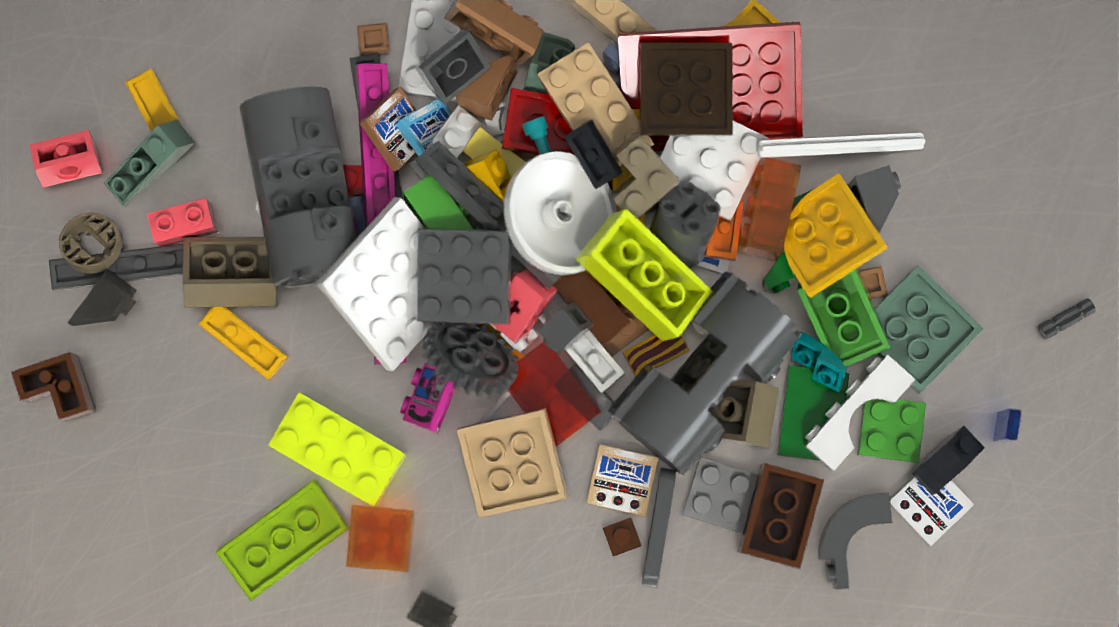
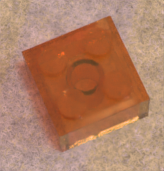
[346,505,415,572]

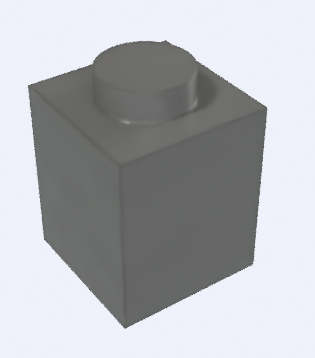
[538,302,594,354]

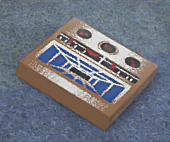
[359,87,417,171]

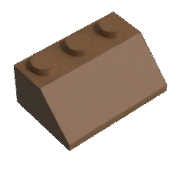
[444,0,544,65]

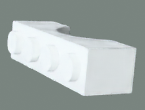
[804,355,915,471]

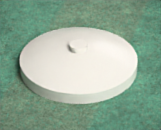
[504,152,617,275]

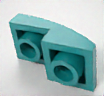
[791,331,847,392]

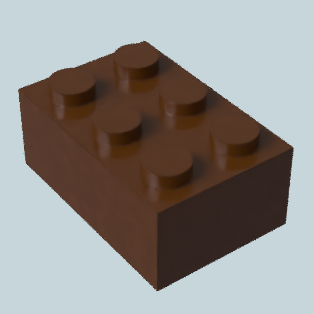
[738,463,824,569]

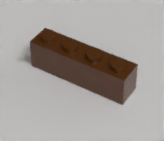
[553,270,631,346]

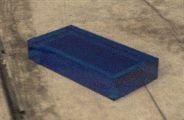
[993,408,1022,443]

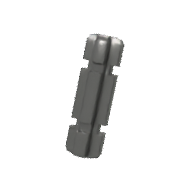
[1039,298,1096,339]

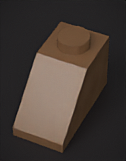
[455,55,517,121]

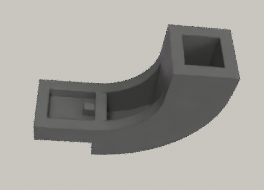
[818,492,892,589]

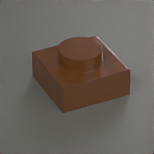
[602,517,642,557]

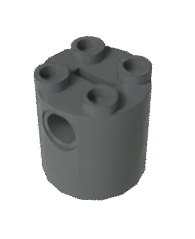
[649,182,721,269]

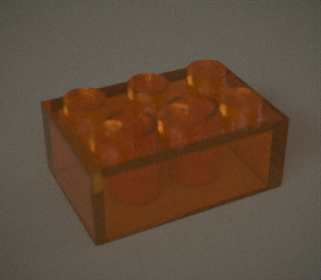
[738,157,802,262]

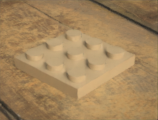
[457,408,568,518]

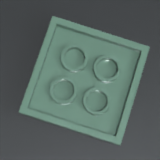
[875,265,983,393]

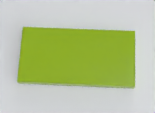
[215,479,350,601]

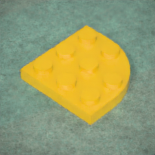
[784,173,888,298]

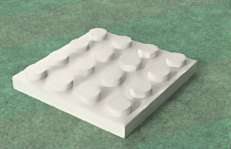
[316,197,436,371]

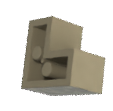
[610,132,680,219]

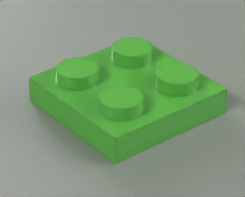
[857,399,926,463]

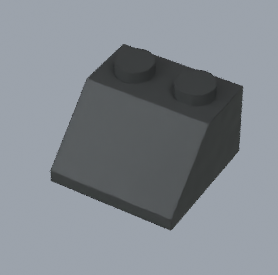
[415,28,491,105]
[847,165,901,233]

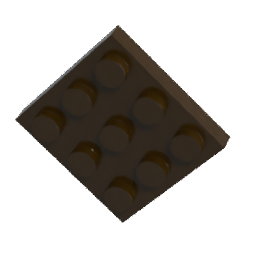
[640,43,733,136]

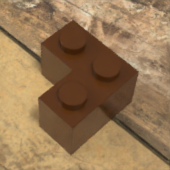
[11,352,95,422]

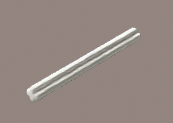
[757,132,925,158]

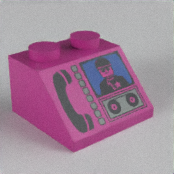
[400,363,455,434]

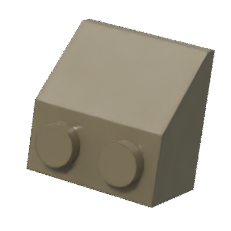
[707,379,779,447]

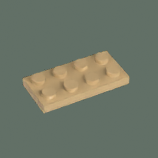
[537,42,654,166]

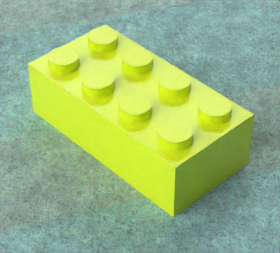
[576,209,713,341]
[268,392,406,507]

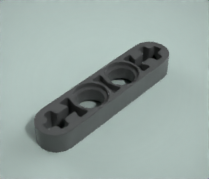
[642,467,676,587]

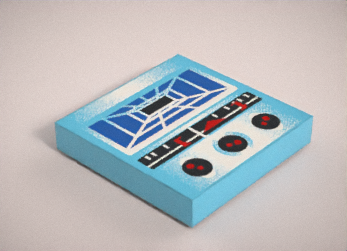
[396,99,463,157]

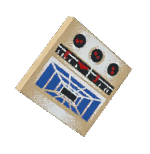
[586,444,658,517]

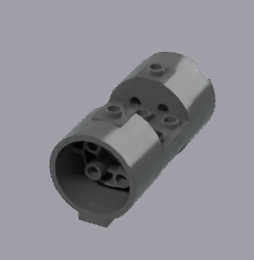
[239,87,358,289]
[607,272,802,476]

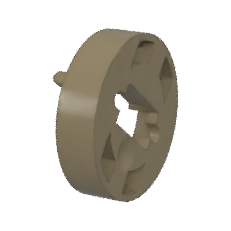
[59,212,122,274]

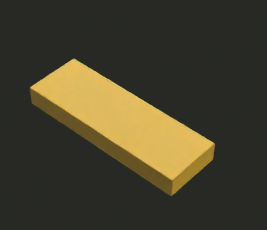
[198,307,288,381]

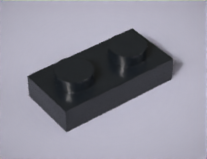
[565,120,623,189]

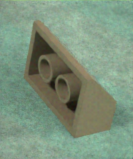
[183,237,276,307]

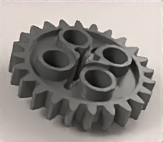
[421,322,519,397]

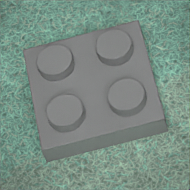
[682,457,758,533]

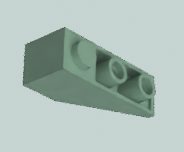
[104,120,195,206]

